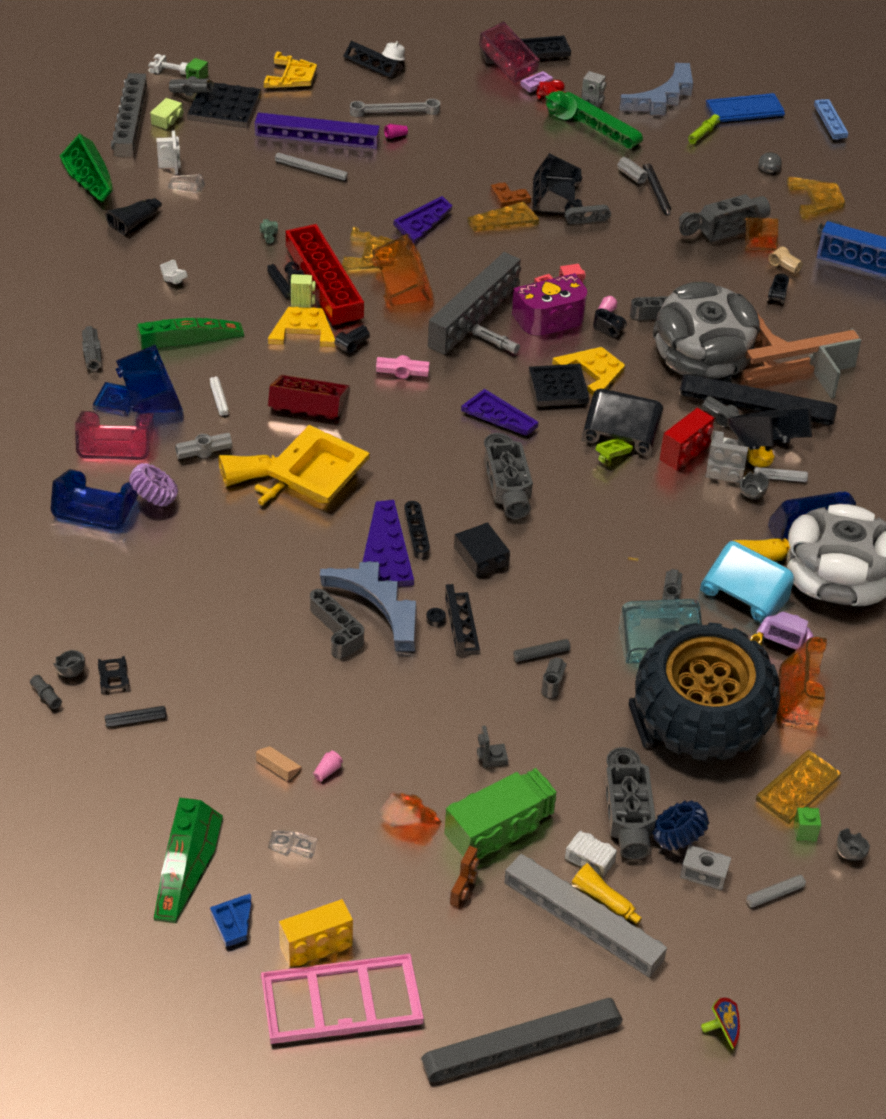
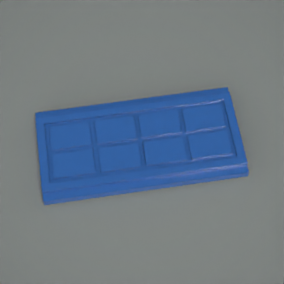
[706,93,785,122]

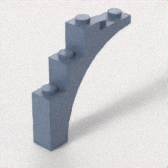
[619,63,693,115]
[320,561,417,651]

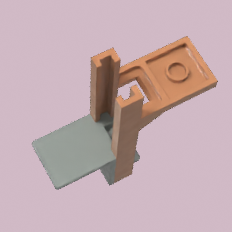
[742,313,861,398]

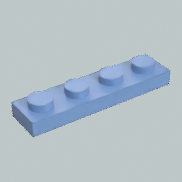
[814,99,848,139]

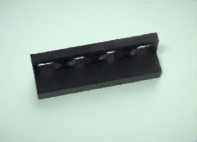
[343,41,404,79]
[445,584,480,656]

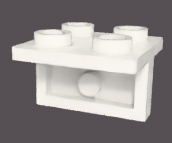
[156,131,181,174]

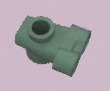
[260,219,278,244]

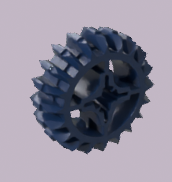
[652,800,710,851]

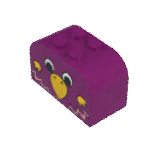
[512,273,587,336]

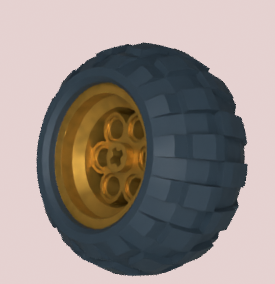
[635,622,781,761]

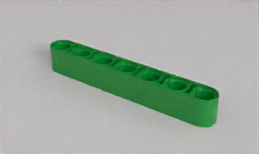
[566,92,643,149]

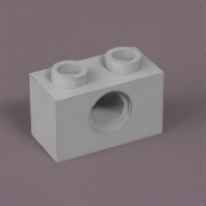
[680,845,731,890]

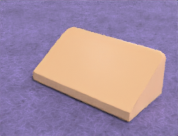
[256,746,302,781]

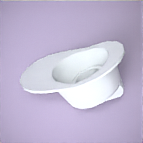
[382,41,406,61]

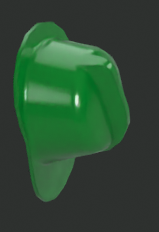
[545,91,577,120]

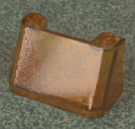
[371,234,434,306]
[776,637,827,730]

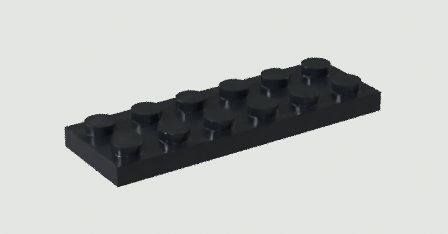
[480,35,571,63]

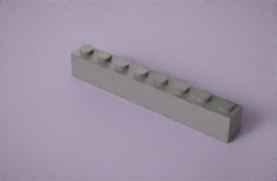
[504,854,667,978]

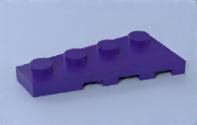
[393,196,453,244]
[461,389,539,436]

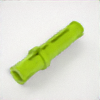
[688,114,720,144]

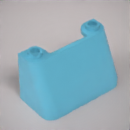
[700,541,794,623]

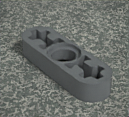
[565,205,611,224]

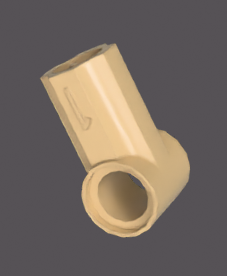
[768,246,803,274]

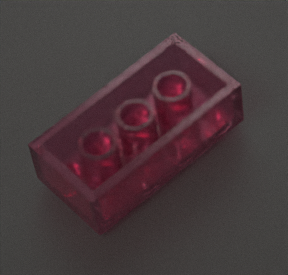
[479,21,540,84]

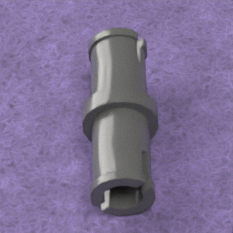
[30,675,62,709]

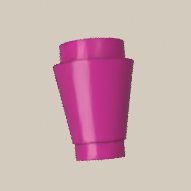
[384,124,408,139]

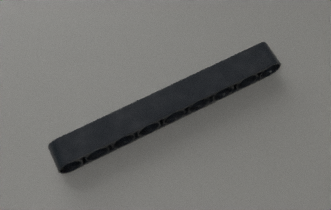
[679,375,838,425]

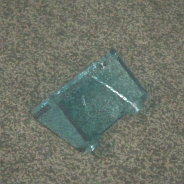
[619,599,702,663]

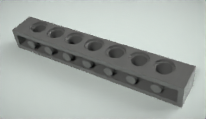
[111,73,147,157]

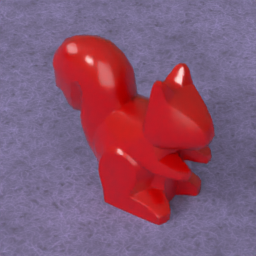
[537,80,566,100]

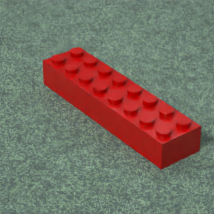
[285,224,364,325]

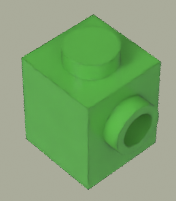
[186,58,208,79]
[794,807,821,841]

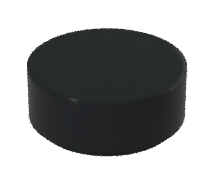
[426,608,446,627]

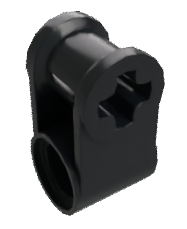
[767,274,789,304]
[593,308,627,338]

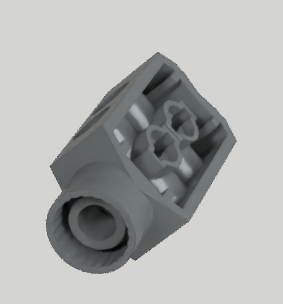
[679,194,770,242]
[484,433,533,519]
[604,747,656,859]

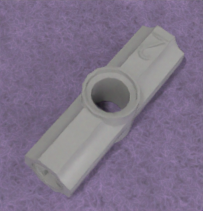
[175,433,232,459]

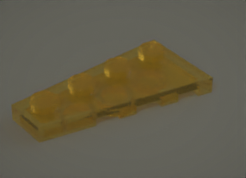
[467,202,539,231]

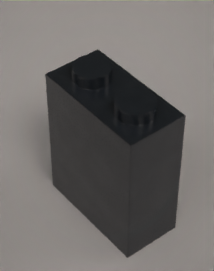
[454,522,510,577]

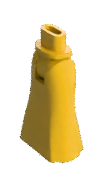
[218,455,278,487]
[733,538,790,562]
[572,863,642,926]

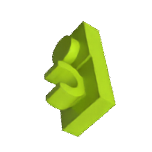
[595,438,633,464]

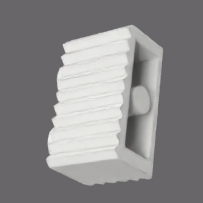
[565,831,617,879]

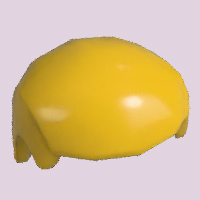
[747,446,775,468]

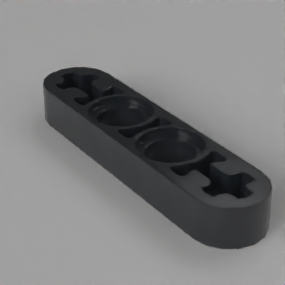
[404,501,430,559]

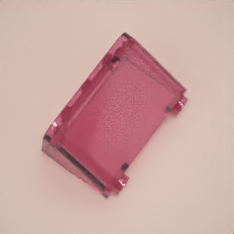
[75,411,154,460]

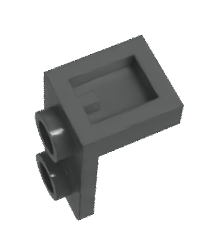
[477,726,508,768]

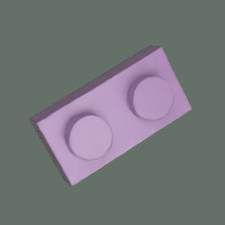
[520,71,553,92]

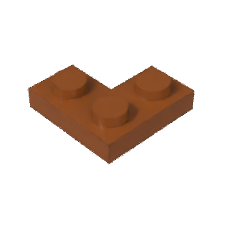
[490,182,531,208]
[450,846,479,907]

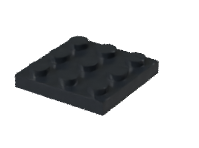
[528,364,590,407]

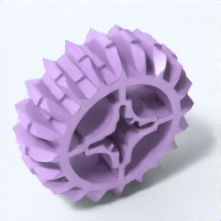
[129,463,179,507]

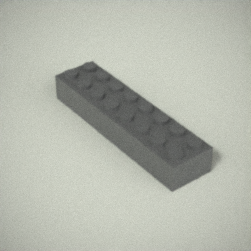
[428,252,521,355]

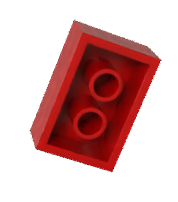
[659,408,714,470]

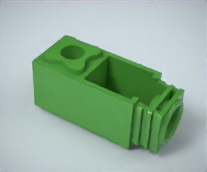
[444,768,557,860]

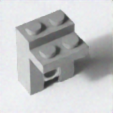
[705,431,748,483]

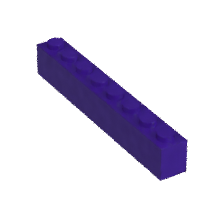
[255,112,380,149]

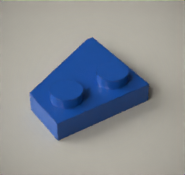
[210,893,251,947]

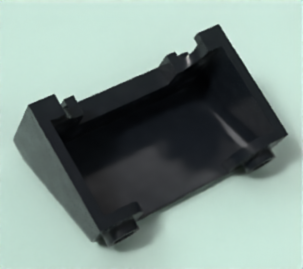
[532,153,583,214]
[581,389,663,456]

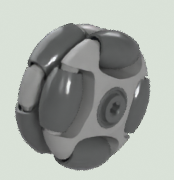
[653,282,760,379]

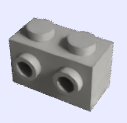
[581,71,607,108]

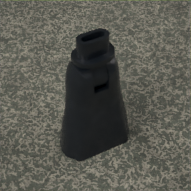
[105,198,162,236]

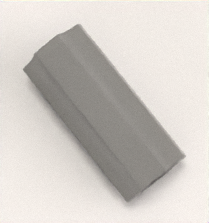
[617,157,648,184]

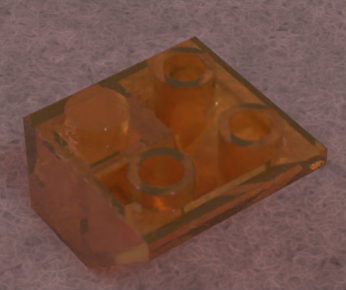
[745,218,779,251]
[378,793,442,828]

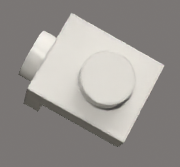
[160,260,188,284]

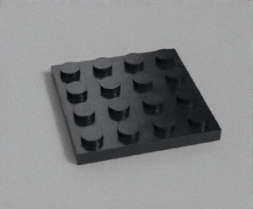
[187,83,261,128]

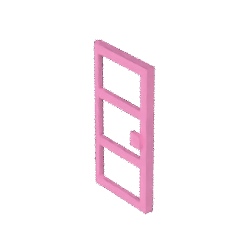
[260,954,424,1044]

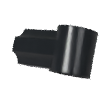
[334,325,370,354]

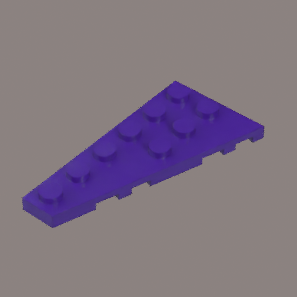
[362,500,414,587]

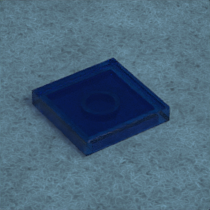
[92,382,139,416]

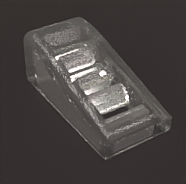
[168,174,205,193]

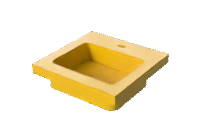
[267,425,370,504]

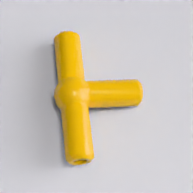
[255,481,285,506]

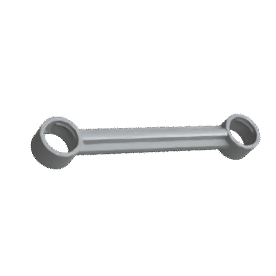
[350,99,440,117]

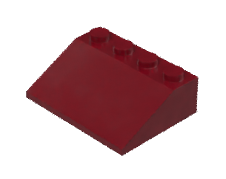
[268,374,350,419]

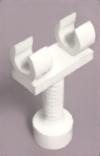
[148,54,188,75]

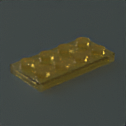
[756,749,841,824]

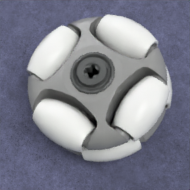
[786,504,886,606]

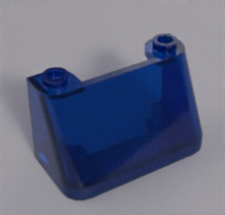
[116,345,183,414]
[50,469,138,530]
[768,491,856,540]

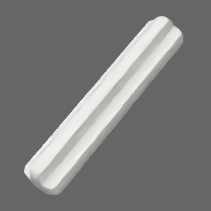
[210,376,229,416]

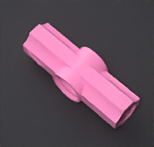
[376,355,430,379]

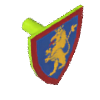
[701,997,740,1049]

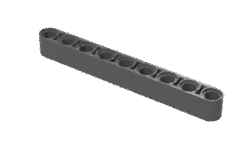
[421,998,623,1082]

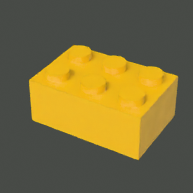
[279,899,353,968]

